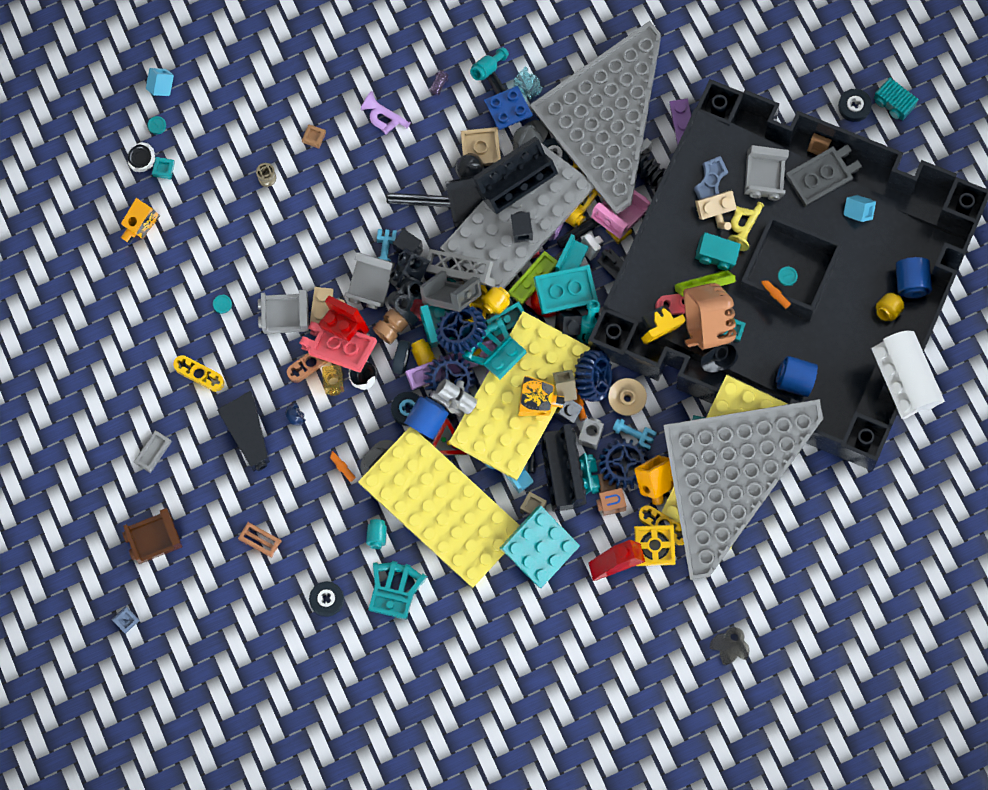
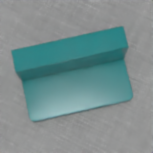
[556,234,589,272]

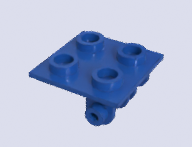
[484,86,533,130]

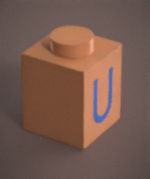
[596,488,627,516]

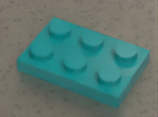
[533,265,598,315]

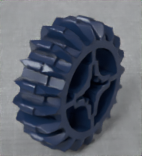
[435,305,487,355]
[574,350,613,402]
[423,354,475,402]
[598,438,649,490]

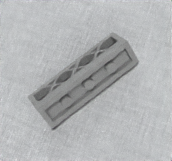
[426,249,496,287]

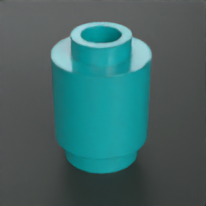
[366,519,387,549]

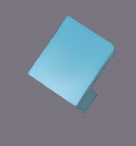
[146,68,174,96]
[844,195,876,222]
[505,467,534,493]

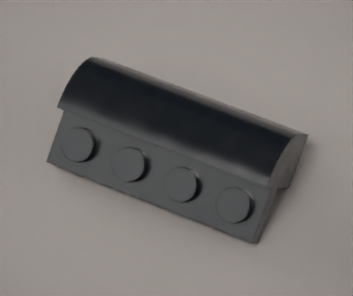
[473,136,558,215]
[540,424,587,512]

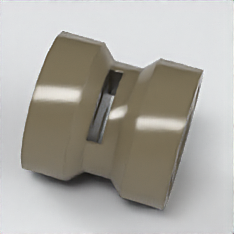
[256,163,277,187]

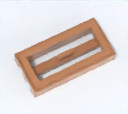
[238,522,282,558]

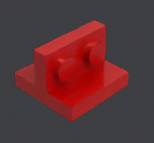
[319,296,369,342]

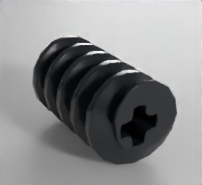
[637,153,666,193]

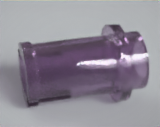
[429,70,449,95]

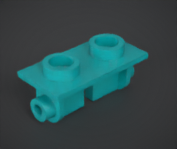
[579,453,601,494]

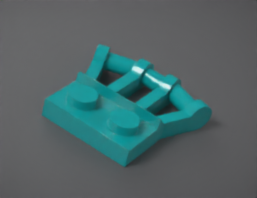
[462,317,527,380]
[368,561,427,620]

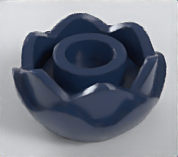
[285,403,306,426]

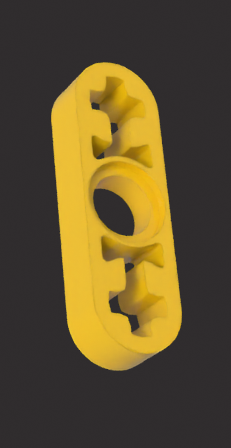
[173,355,225,392]
[639,505,684,545]

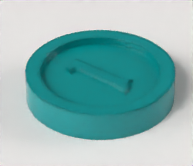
[148,116,166,135]
[778,267,798,286]
[213,295,232,314]

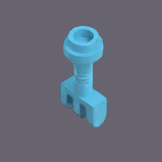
[377,229,397,262]
[613,419,657,450]

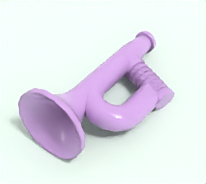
[360,91,411,135]

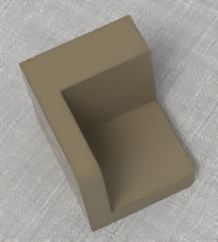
[553,370,577,402]
[520,492,547,515]

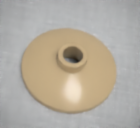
[608,378,647,416]

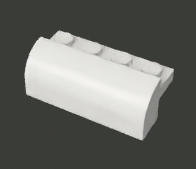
[871,331,945,419]

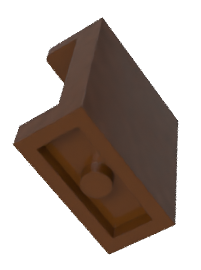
[122,508,183,564]

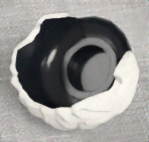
[128,142,155,172]
[348,361,377,390]

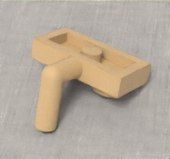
[695,191,737,230]
[310,287,345,324]

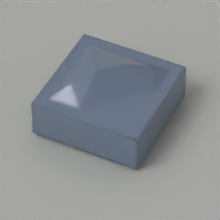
[111,606,140,634]

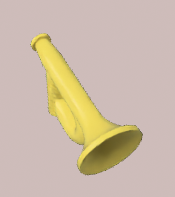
[728,202,764,251]

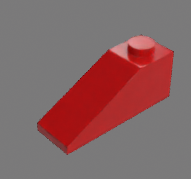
[588,540,645,581]

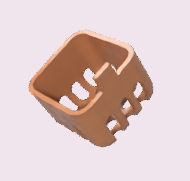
[683,283,737,350]

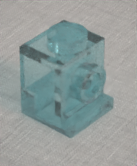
[514,66,543,100]

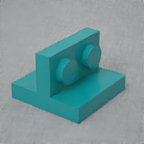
[419,304,456,348]

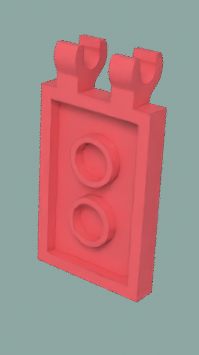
[299,321,377,372]

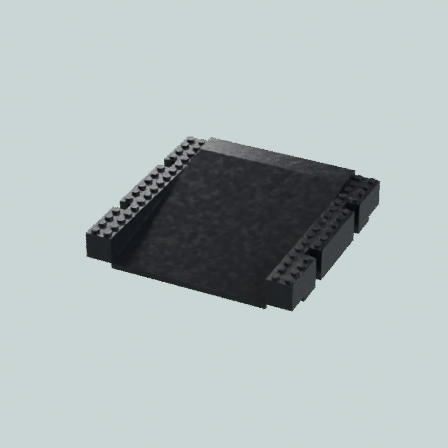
[588,79,988,471]

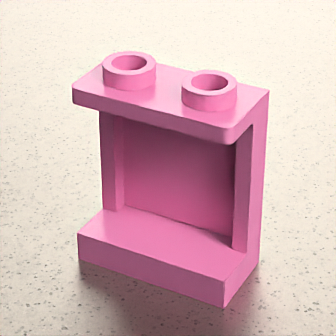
[591,190,650,239]

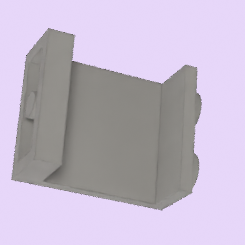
[344,252,395,309]

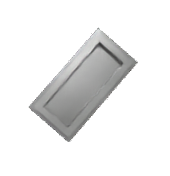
[134,430,172,473]

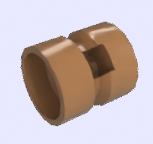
[372,308,409,345]

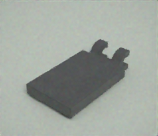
[785,145,862,207]

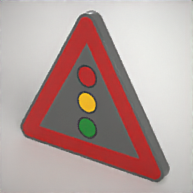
[431,418,467,455]

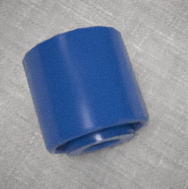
[896,257,932,298]
[776,356,818,397]
[404,396,449,440]

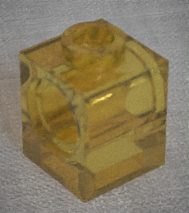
[322,365,345,396]

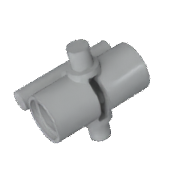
[430,379,477,417]

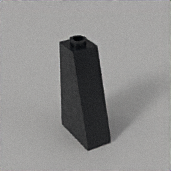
[217,391,270,472]

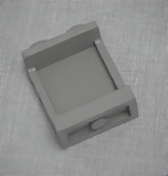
[744,145,789,201]
[258,290,309,334]

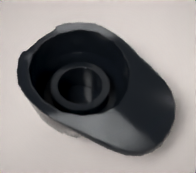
[455,153,485,179]
[700,342,738,373]

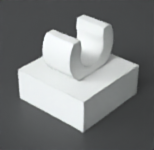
[581,233,604,260]

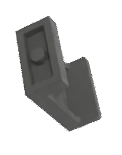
[420,271,482,312]

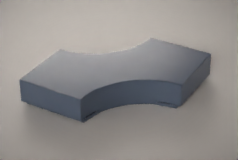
[694,156,728,200]

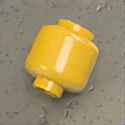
[482,287,510,315]
[876,293,904,321]

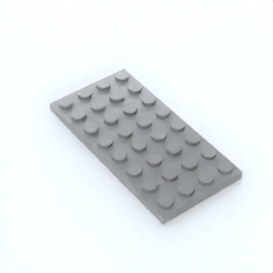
[440,143,594,289]

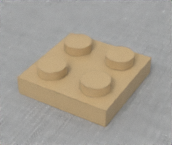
[461,127,501,166]

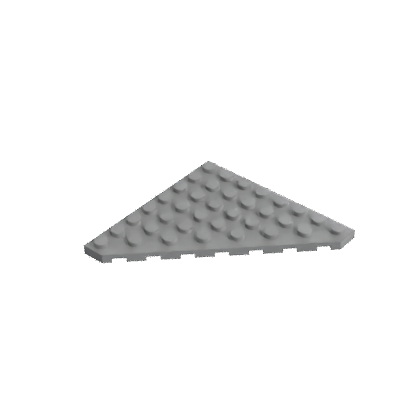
[530,21,661,215]
[664,399,823,580]

